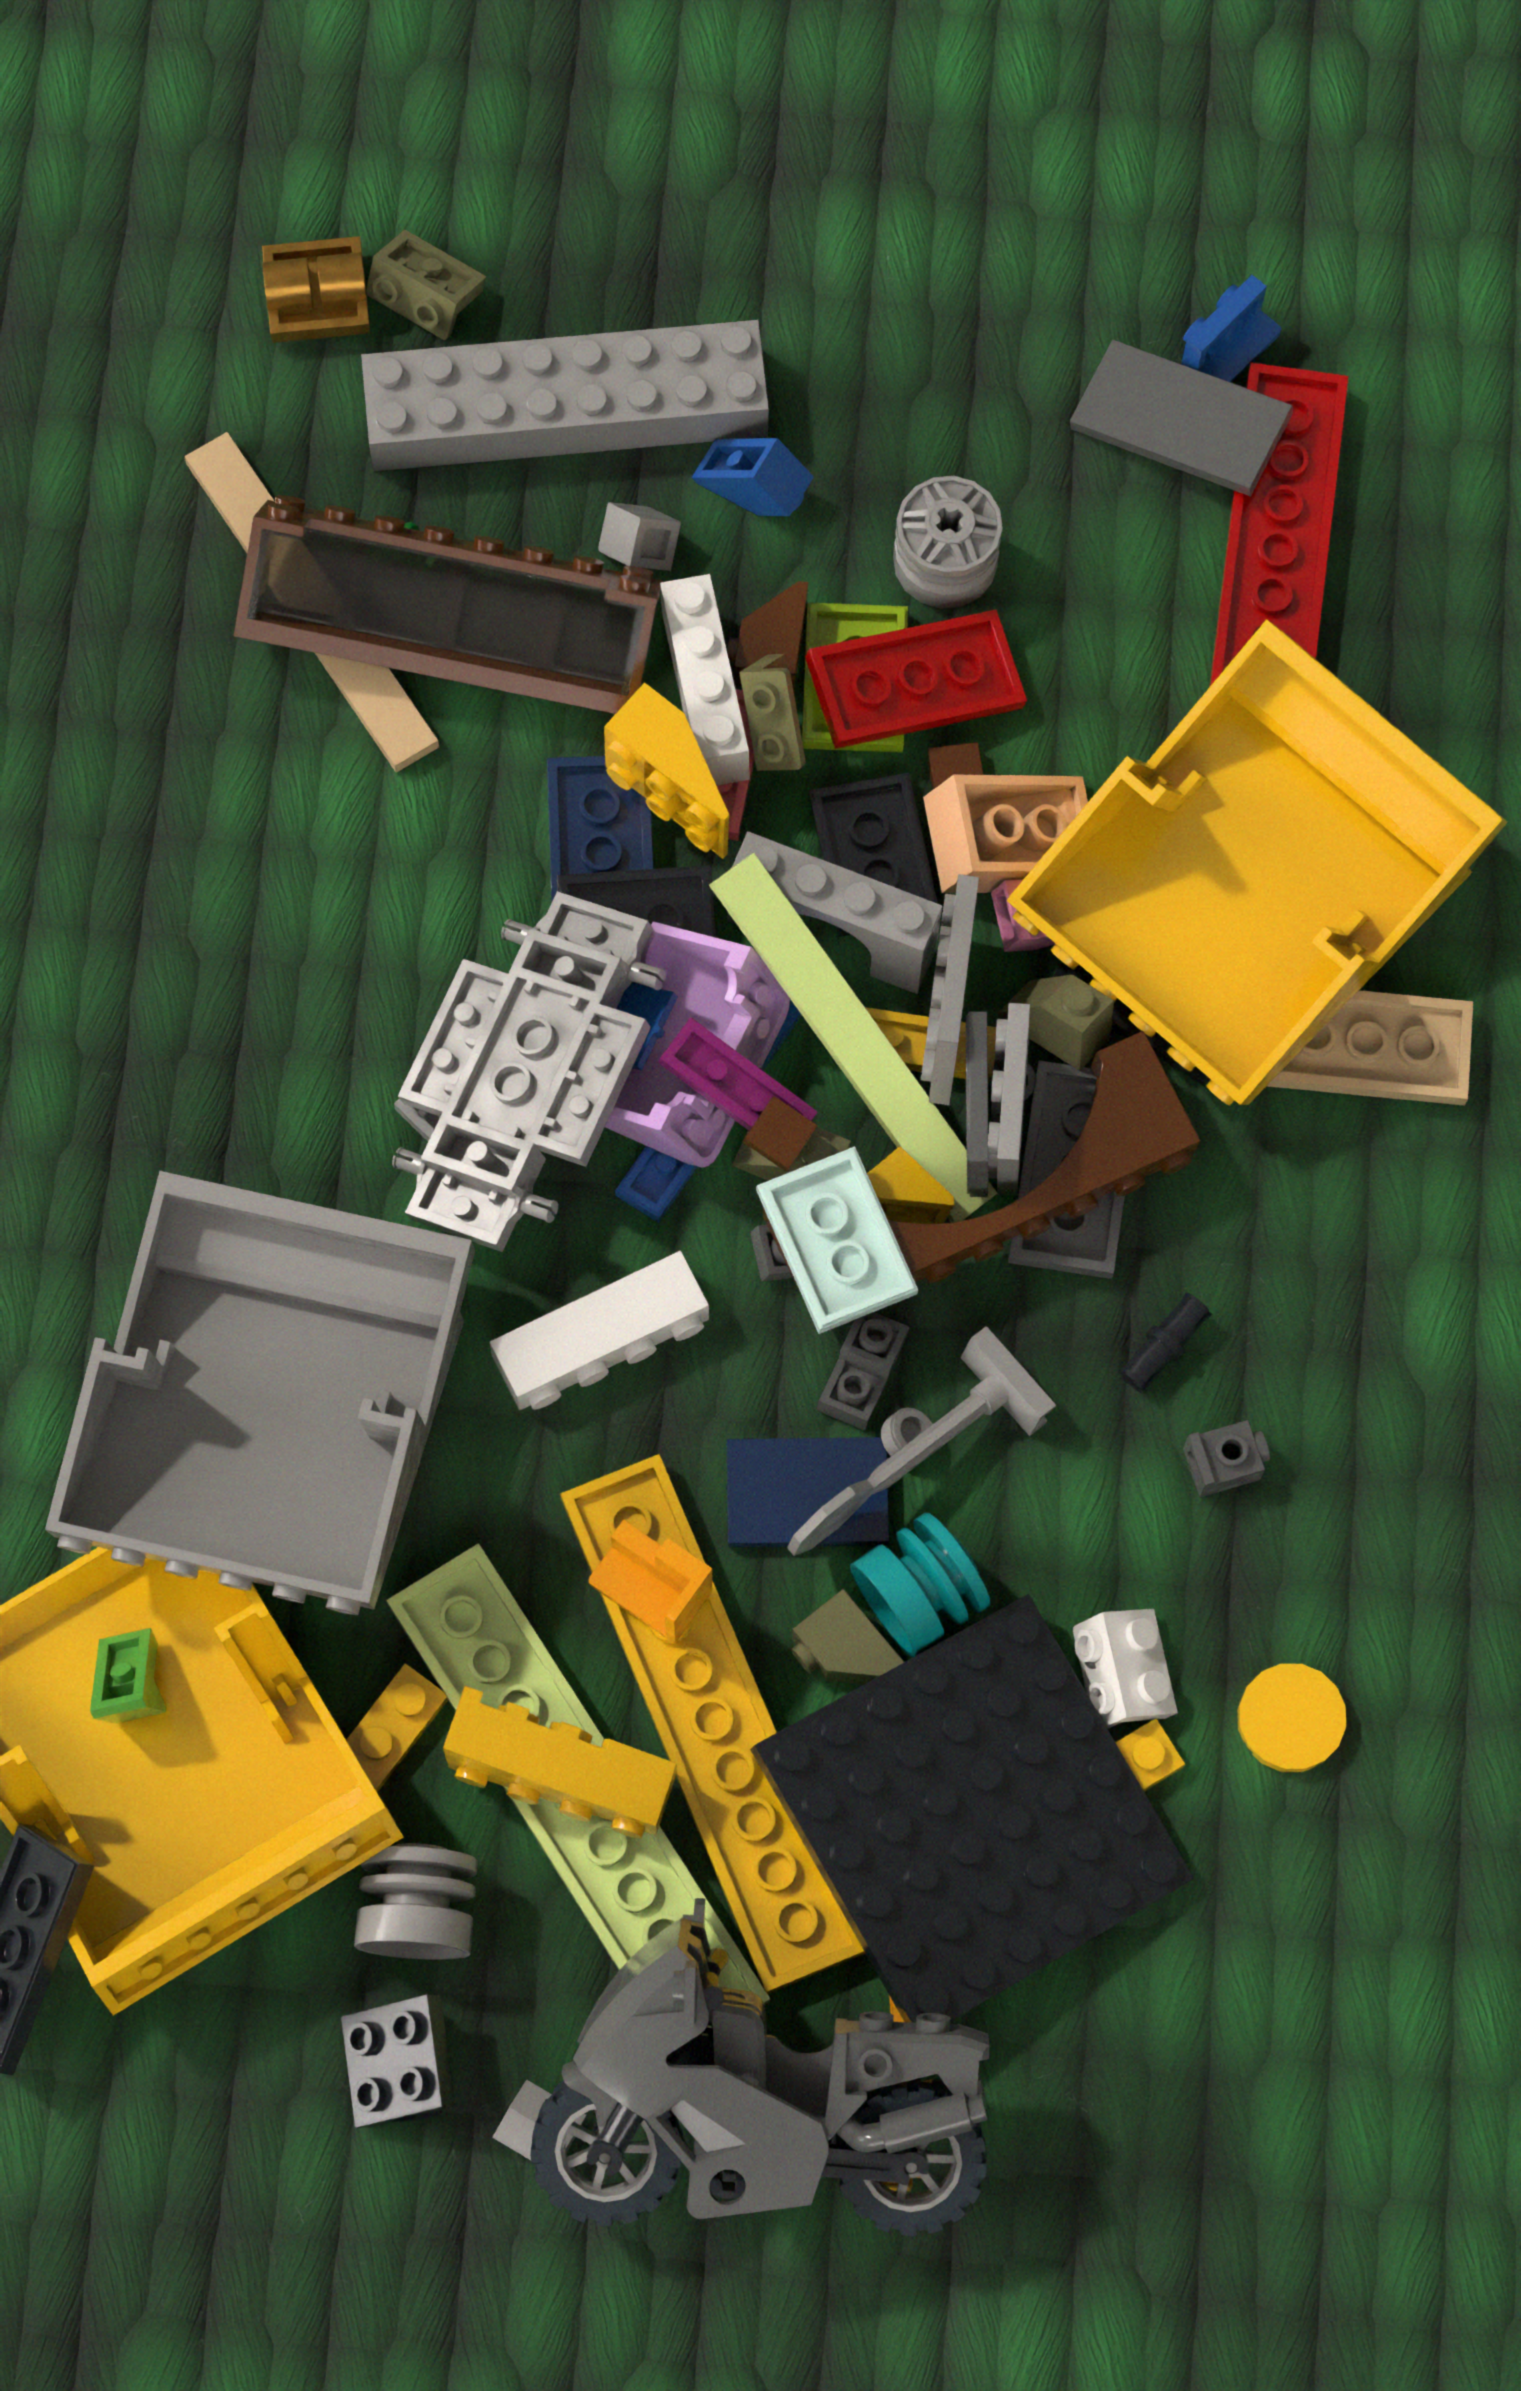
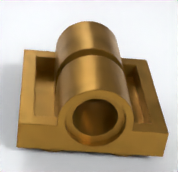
[262,236,370,343]

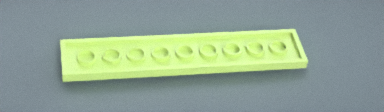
[387,1543,770,2005]

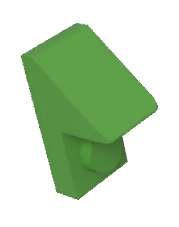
[90,1628,166,1723]

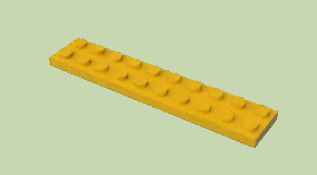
[560,1454,865,1994]

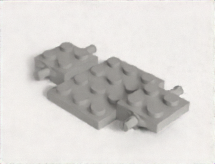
[392,891,666,1252]

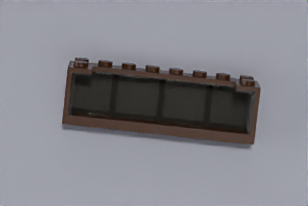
[234,495,663,714]

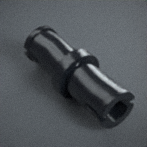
[1118,1293,1212,1394]

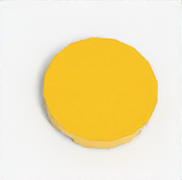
[1237,1664,1346,1772]

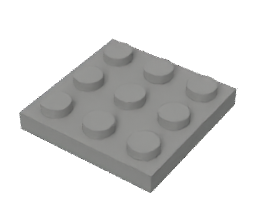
[988,1003,1030,1196]

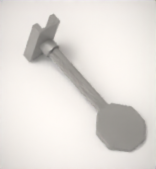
[787,1326,1056,1556]

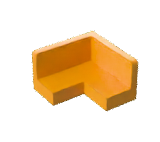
[589,1519,712,1644]

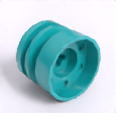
[850,1513,990,1657]

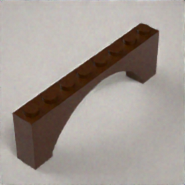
[762,1031,1200,1326]

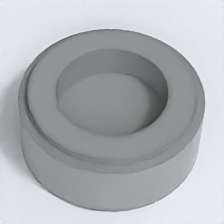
[881,1408,933,1456]

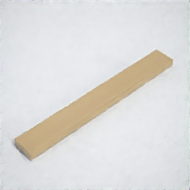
[185,432,439,773]

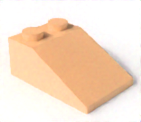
[923,774,1088,893]

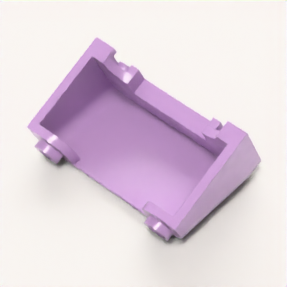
[605,922,790,1168]

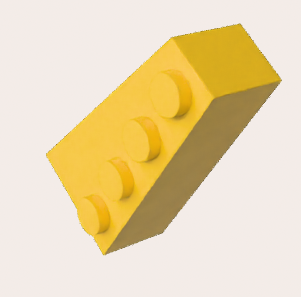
[443,1686,677,1839]

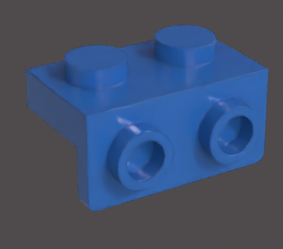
[1181,275,1281,383]

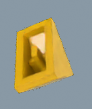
[867,1146,954,1224]

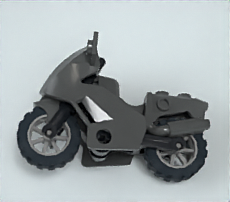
[530,1898,990,2236]

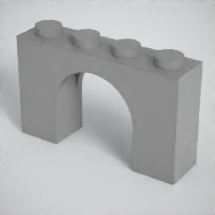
[727,831,942,994]

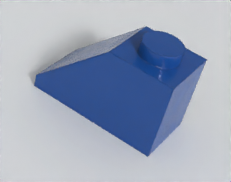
[691,438,814,516]

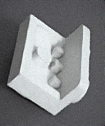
[1073,1609,1178,1729]

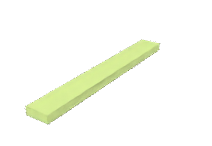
[709,853,997,1223]

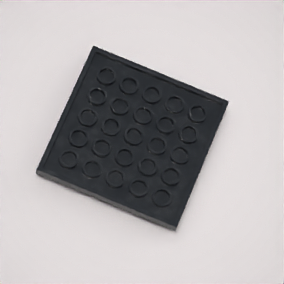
[750,1594,1194,2023]

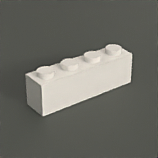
[660,574,750,786]
[490,1251,709,1411]

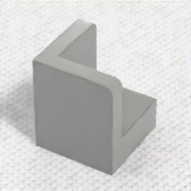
[598,502,681,571]

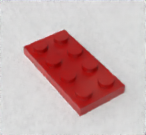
[805,609,1027,749]

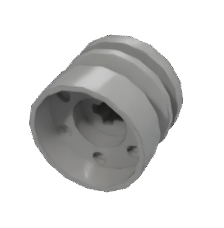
[893,476,1003,609]
[354,1843,478,1960]

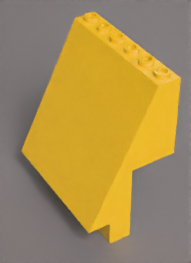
[1006,619,1508,1106]
[0,1547,404,2016]

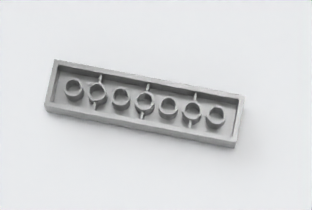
[361,320,769,471]

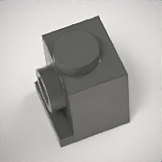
[1183,1420,1270,1497]

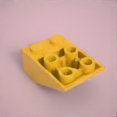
[604,682,729,859]

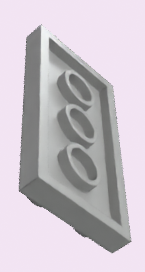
[921,874,979,1105]

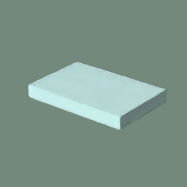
[756,1146,918,1334]

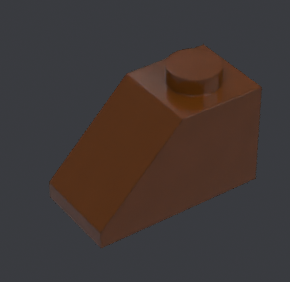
[727,581,809,692]

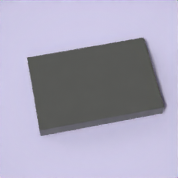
[966,1012,988,1197]

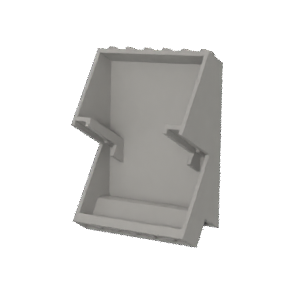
[45,1171,475,1615]

